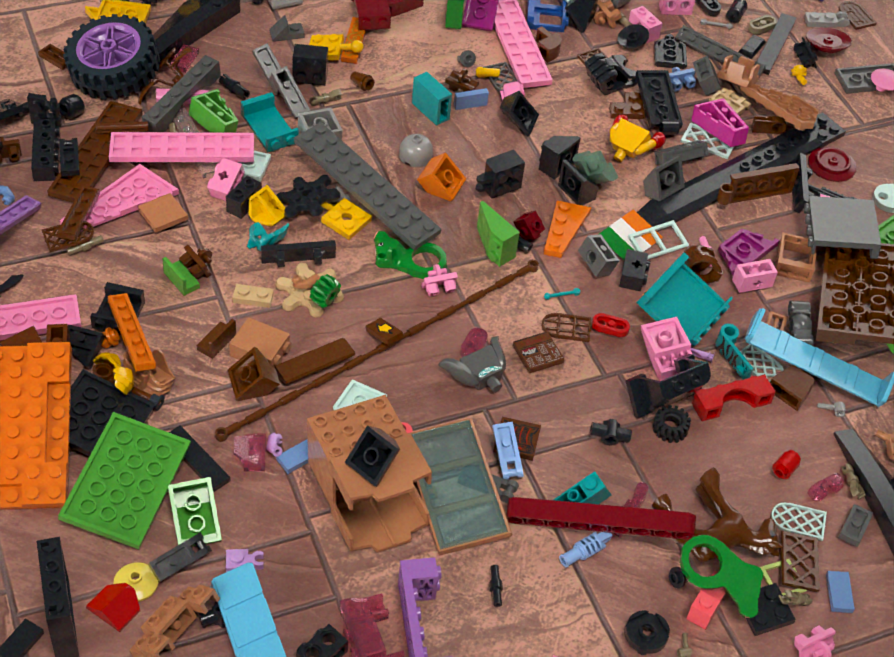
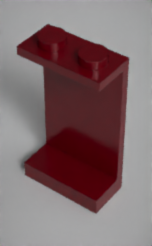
[352,0,391,30]

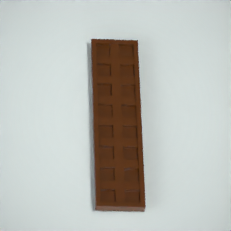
[47,101,143,203]

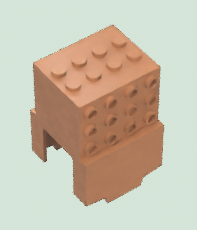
[307,395,432,553]

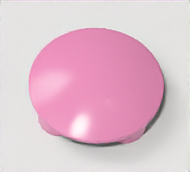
[871,69,894,92]

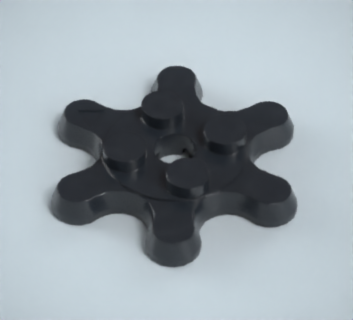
[276,175,341,218]

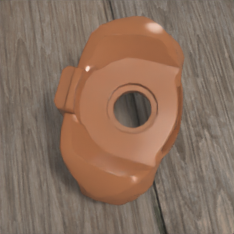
[123,349,176,396]

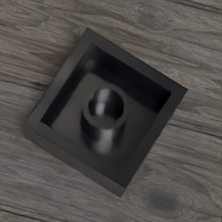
[292,44,328,86]

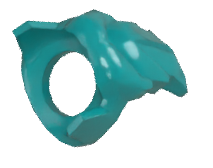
[247,222,290,251]

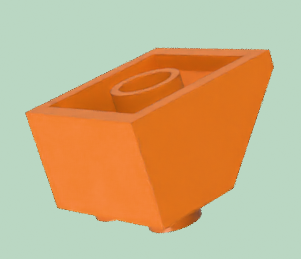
[417,152,467,201]

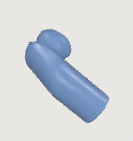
[0,186,15,205]

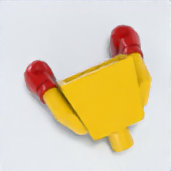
[609,115,666,162]

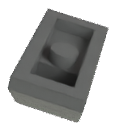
[269,15,305,42]

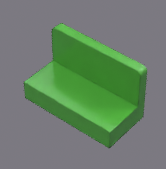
[162,257,200,296]

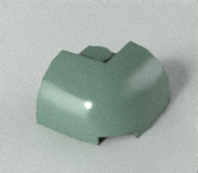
[573,151,618,184]

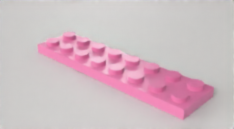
[494,0,552,88]
[109,132,254,162]

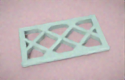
[680,123,735,159]

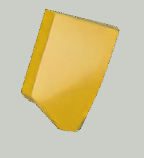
[249,185,285,227]

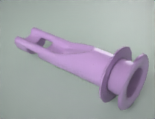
[690,348,715,364]

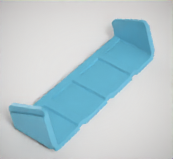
[744,308,894,407]
[210,562,286,657]

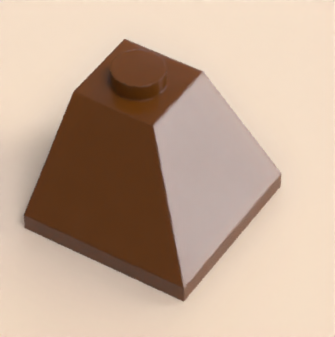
[228,347,280,401]

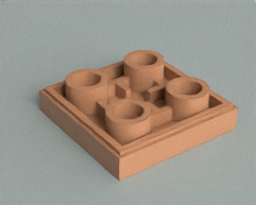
[138,193,188,233]

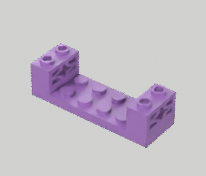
[398,557,452,657]

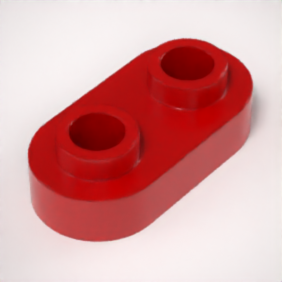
[592,313,630,337]

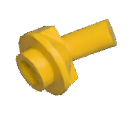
[791,65,807,85]

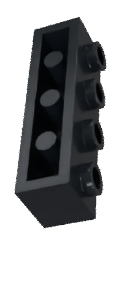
[31,119,60,181]

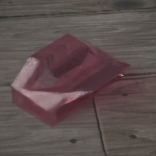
[234,433,266,472]

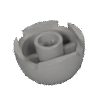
[399,134,433,167]

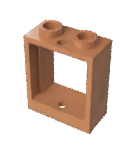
[775,232,817,283]

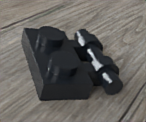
[27,93,62,127]

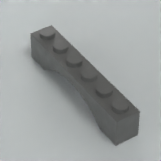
[142,55,221,132]

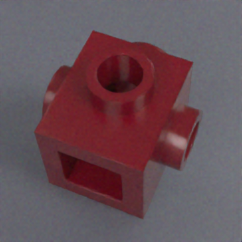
[513,210,545,241]

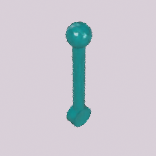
[544,288,581,300]

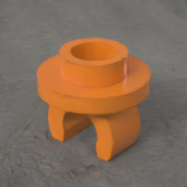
[101,327,120,349]

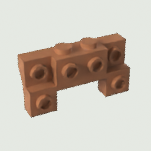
[129,584,220,657]

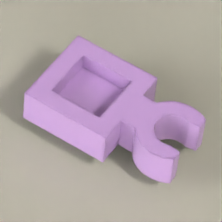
[226,549,264,572]

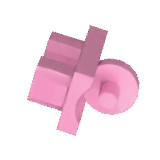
[421,264,458,297]
[794,626,836,657]

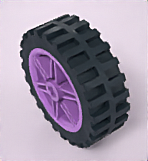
[63,14,160,100]

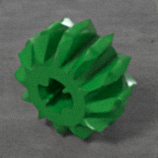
[310,274,341,308]

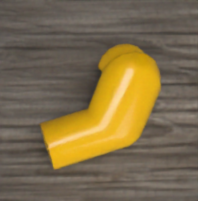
[476,67,500,78]

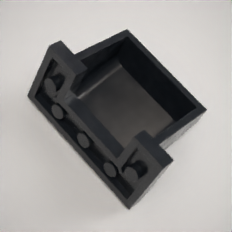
[625,354,711,418]

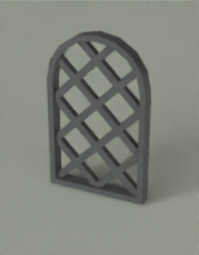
[483,62,517,92]

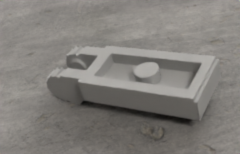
[804,11,850,28]

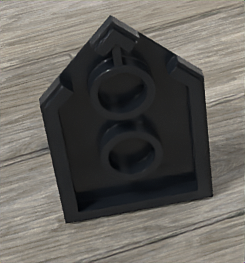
[654,33,687,69]

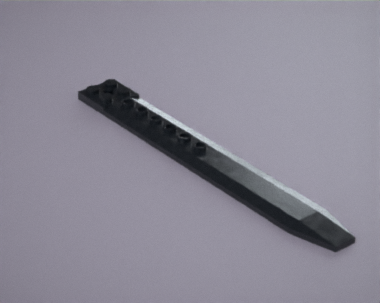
[637,112,846,227]

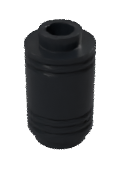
[726,0,748,23]

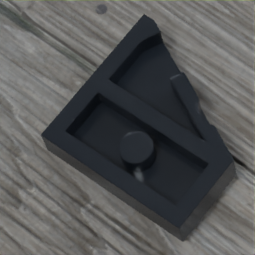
[68,324,105,370]

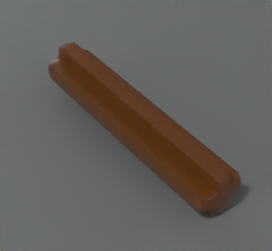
[96,121,149,134]

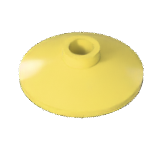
[113,562,158,602]

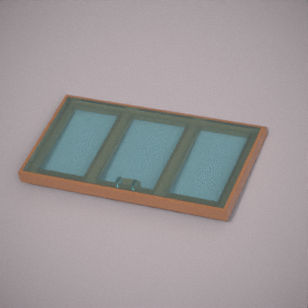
[407,418,513,556]

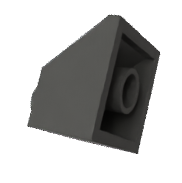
[643,155,685,201]

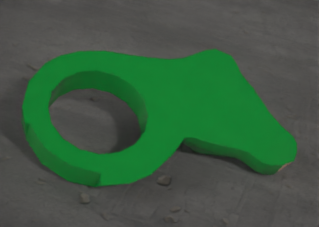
[679,535,764,618]

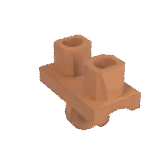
[593,0,622,29]

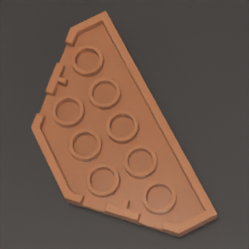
[740,84,819,131]

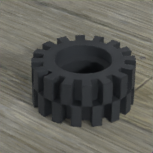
[653,405,691,443]

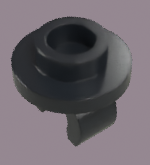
[669,567,688,589]

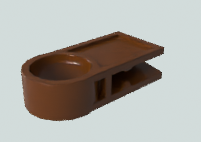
[751,115,787,134]

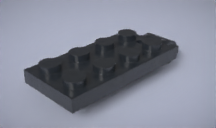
[635,70,683,135]

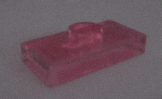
[170,44,199,73]

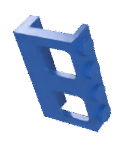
[527,0,569,33]

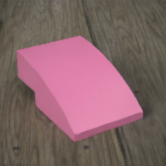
[641,317,696,381]

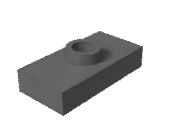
[838,504,873,547]

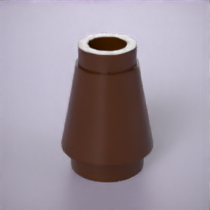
[350,71,375,91]

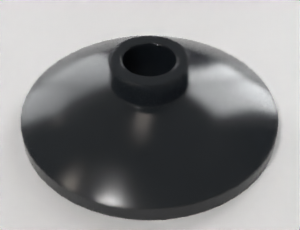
[618,24,649,49]

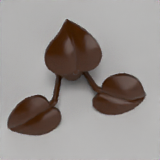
[138,46,193,105]

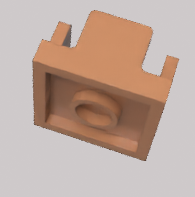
[717,55,760,88]

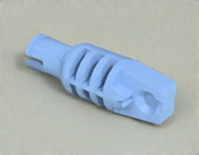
[559,532,613,567]

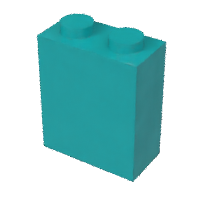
[412,72,452,126]

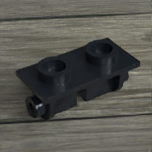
[793,37,818,68]

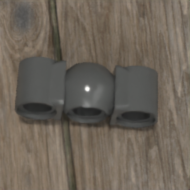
[788,300,813,346]

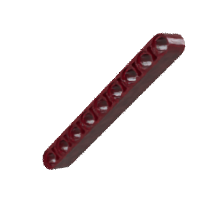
[506,497,696,540]

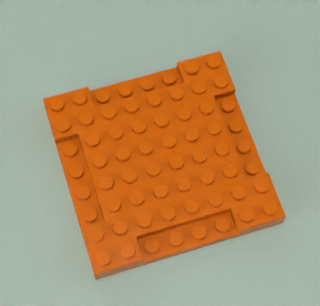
[0,342,72,510]

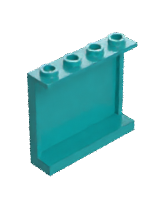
[636,253,733,346]

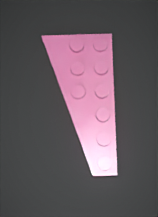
[60,164,179,232]

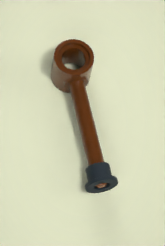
[92,363,165,411]

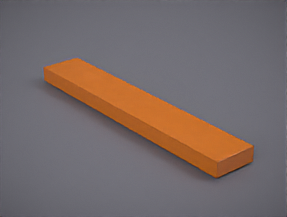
[108,293,156,371]

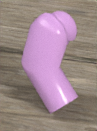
[266,433,283,457]

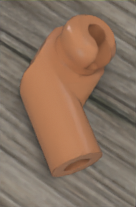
[292,274,320,289]

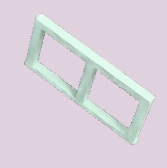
[628,220,689,260]

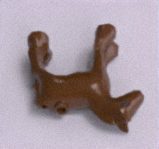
[652,467,783,562]

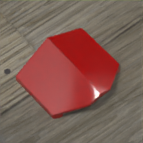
[86,583,140,632]

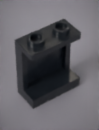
[90,282,145,335]

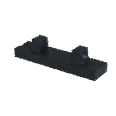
[790,153,814,213]
[261,240,336,267]

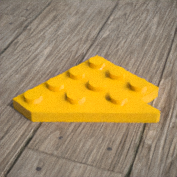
[85,0,151,23]

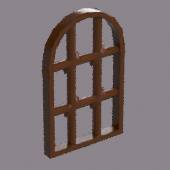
[541,313,591,342]

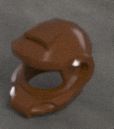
[682,245,723,284]

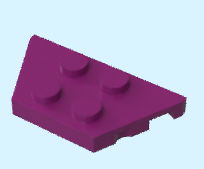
[718,229,780,275]

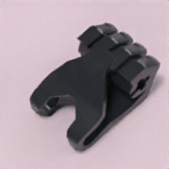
[584,53,638,95]

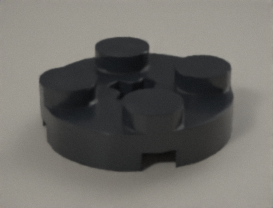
[624,610,670,655]

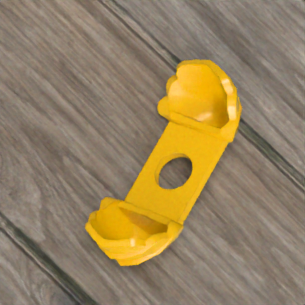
[93,352,134,395]

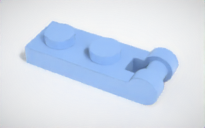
[492,421,524,480]

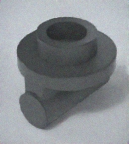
[457,50,476,67]

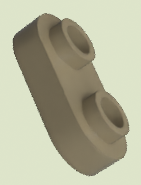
[748,15,777,35]

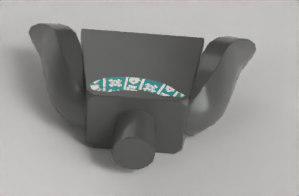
[438,336,506,392]

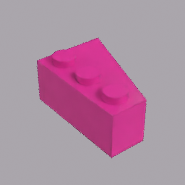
[691,98,749,147]

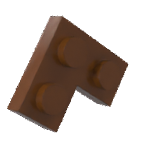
[609,92,645,120]

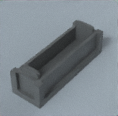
[654,140,709,165]

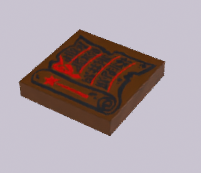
[493,416,541,461]

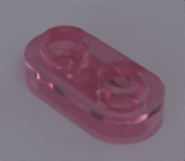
[460,328,488,357]
[807,473,844,501]

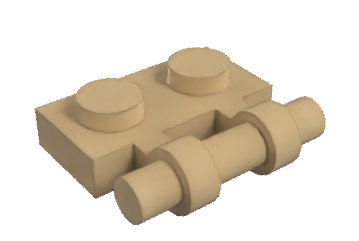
[709,88,751,115]

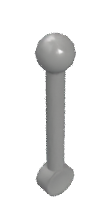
[700,19,733,29]

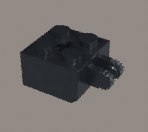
[475,149,525,199]

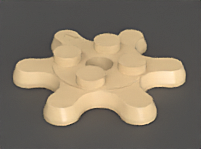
[275,263,344,318]

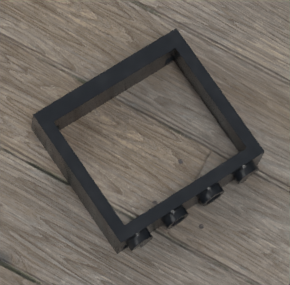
[36,537,80,657]

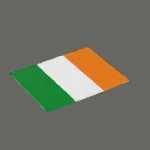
[599,209,663,260]

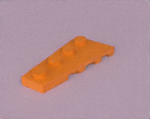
[544,200,591,258]

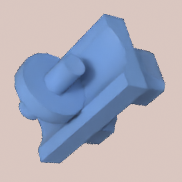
[669,67,696,92]

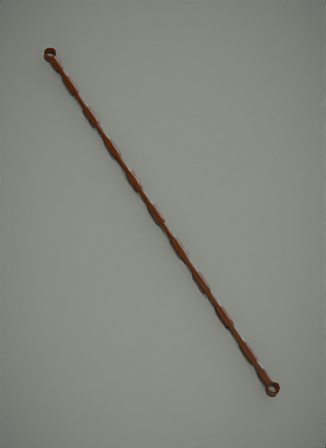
[215,259,539,442]

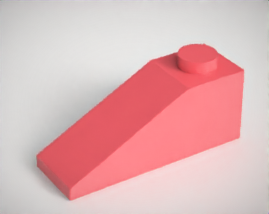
[687,571,727,630]

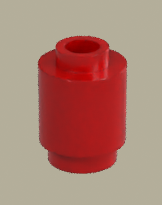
[772,450,801,479]

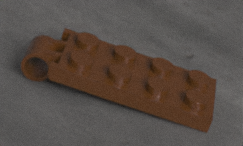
[716,163,799,205]

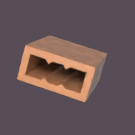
[229,317,292,368]

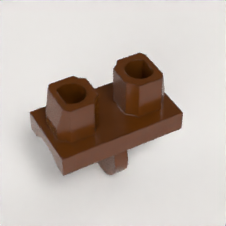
[445,69,479,92]
[0,137,22,163]
[179,245,212,279]

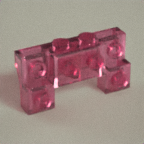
[340,593,405,657]

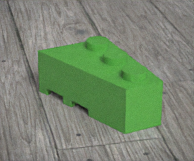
[189,89,238,133]

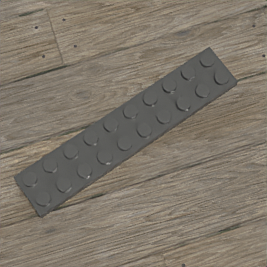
[294,122,441,251]

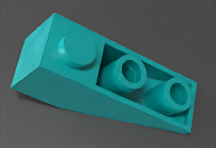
[553,471,612,504]

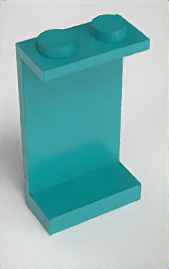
[241,92,299,153]

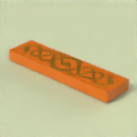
[341,17,366,64]

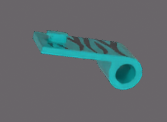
[715,323,754,380]

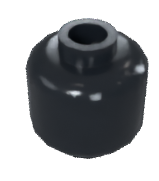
[59,94,85,119]

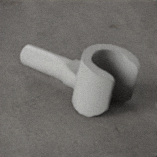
[817,401,846,417]

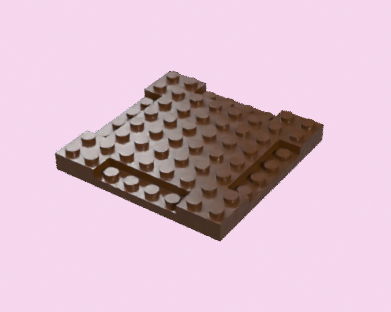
[816,243,894,345]

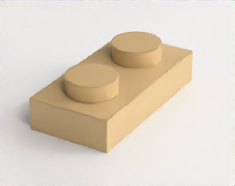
[232,284,274,308]

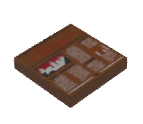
[513,331,564,374]

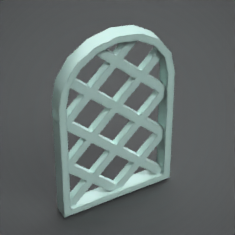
[740,344,784,382]
[771,502,827,541]

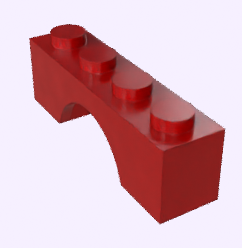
[692,374,775,421]

